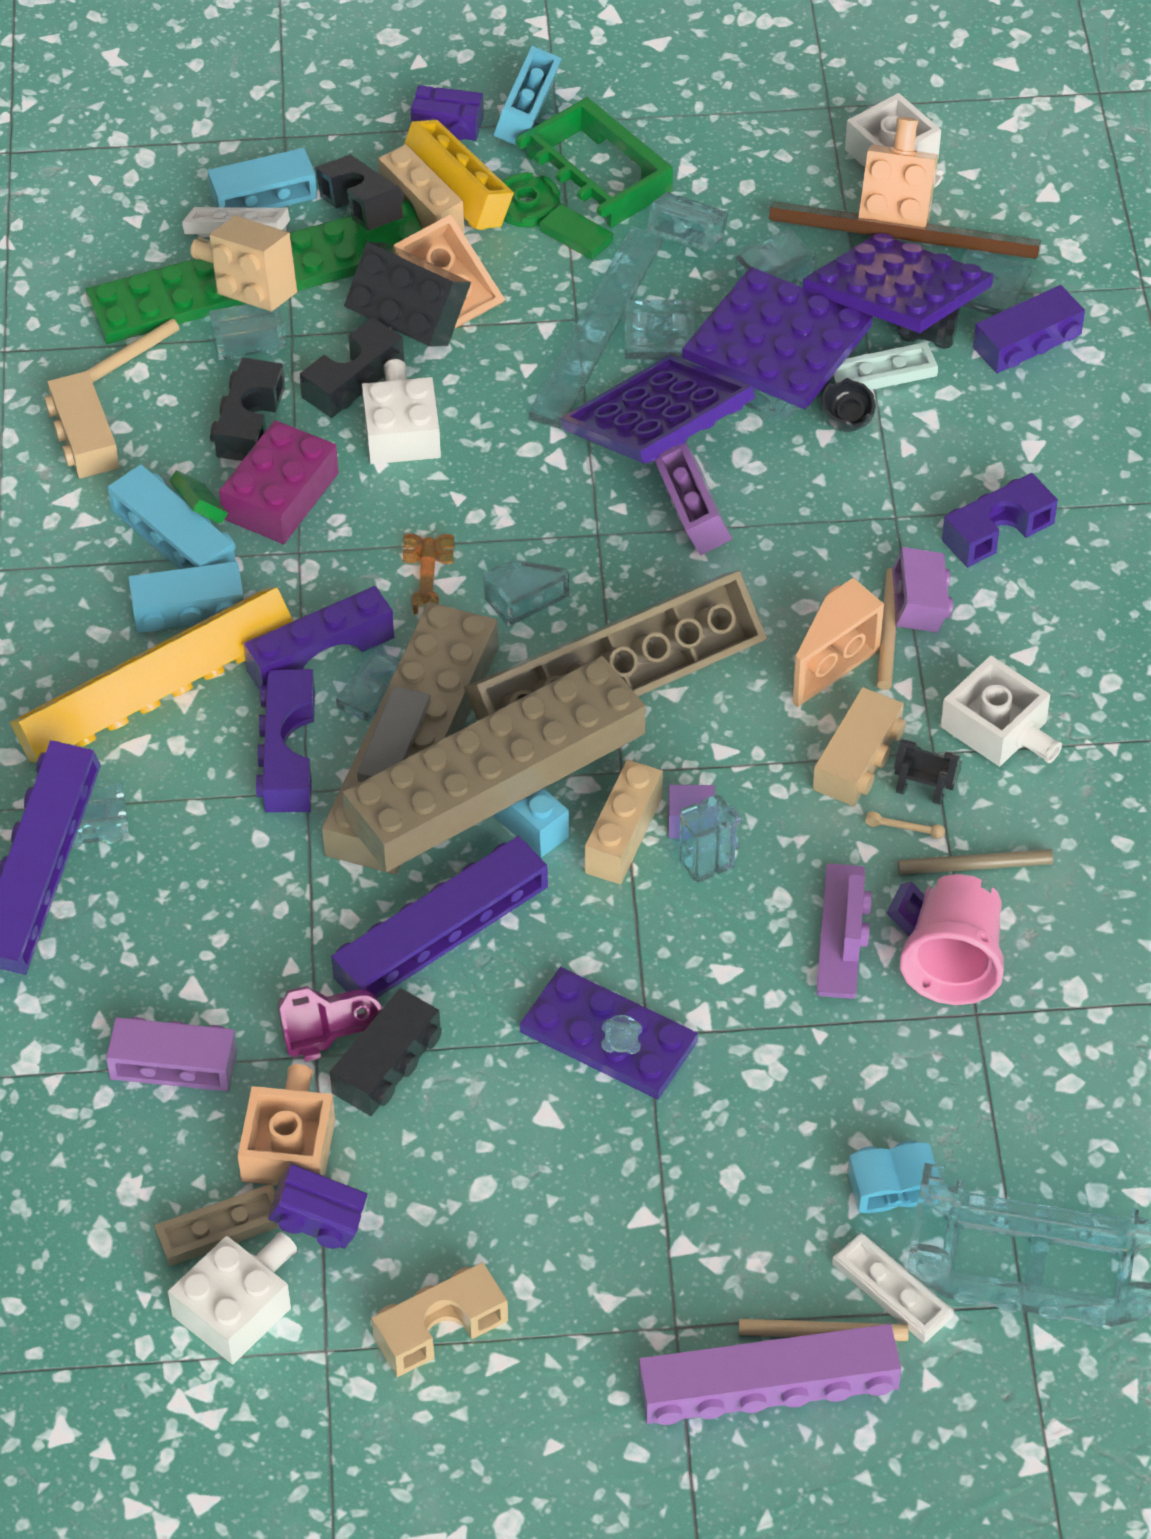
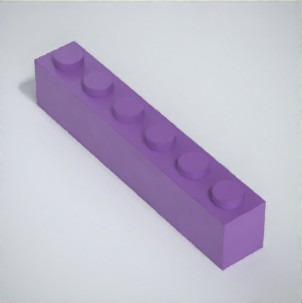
[639,1324,901,1425]

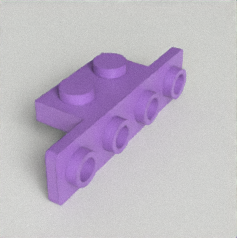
[816,864,872,999]

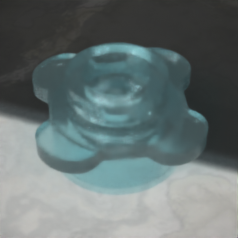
[601,1015,642,1054]

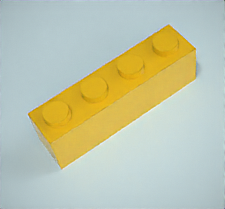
[404,120,514,230]

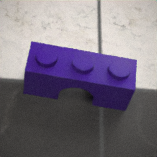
[942,473,1058,568]

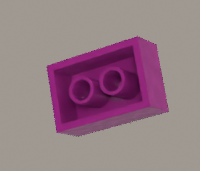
[219,420,339,544]

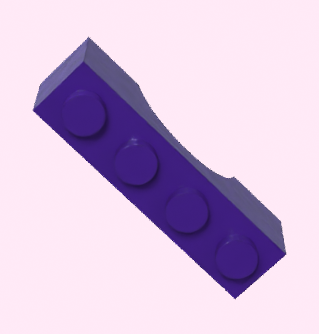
[243,586,395,690]
[256,669,315,813]

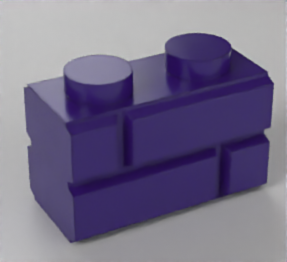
[410,85,484,141]
[268,1164,368,1249]

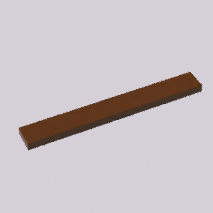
[769,201,1042,259]

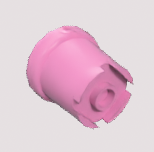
[900,874,1004,1005]

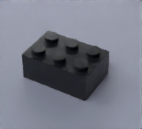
[344,242,471,347]

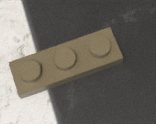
[154,1184,279,1267]

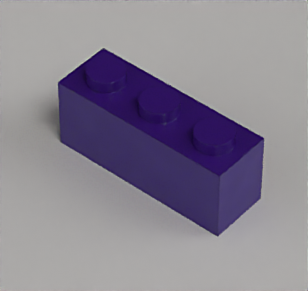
[973,285,1085,374]

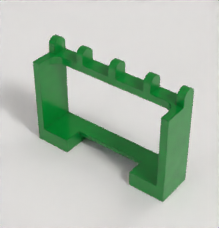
[515,97,673,228]

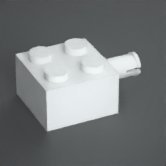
[845,93,943,188]
[362,359,441,464]
[941,655,1062,767]
[168,1232,297,1365]

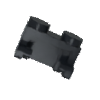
[898,308,960,349]
[894,739,962,805]

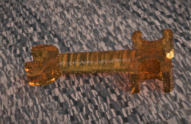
[403,533,455,614]

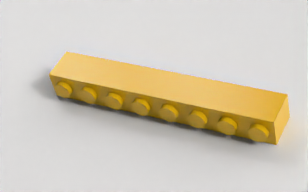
[10,587,293,763]

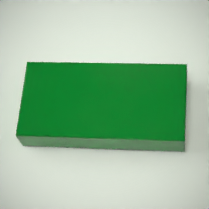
[540,204,613,260]
[170,470,228,524]

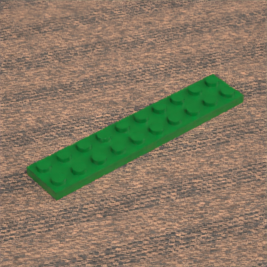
[85,200,422,344]

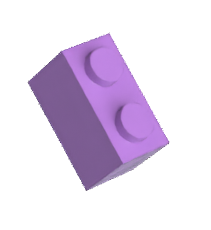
[892,547,953,633]

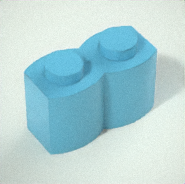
[847,1140,941,1213]

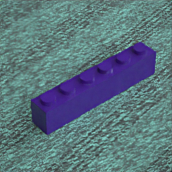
[0,740,101,975]
[331,835,548,1009]

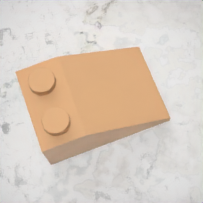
[393,214,505,329]
[793,578,884,707]

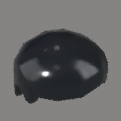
[821,378,876,432]

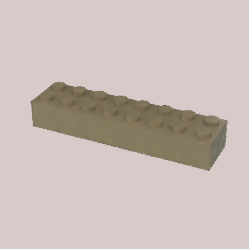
[464,570,767,721]
[322,602,499,875]
[342,656,646,872]

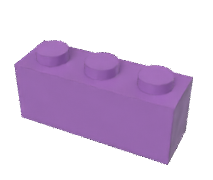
[655,442,732,556]
[106,1017,237,1092]

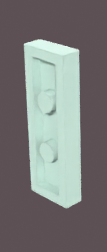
[830,342,938,390]

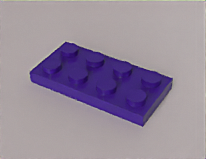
[520,966,698,1100]

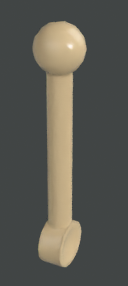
[865,812,945,839]

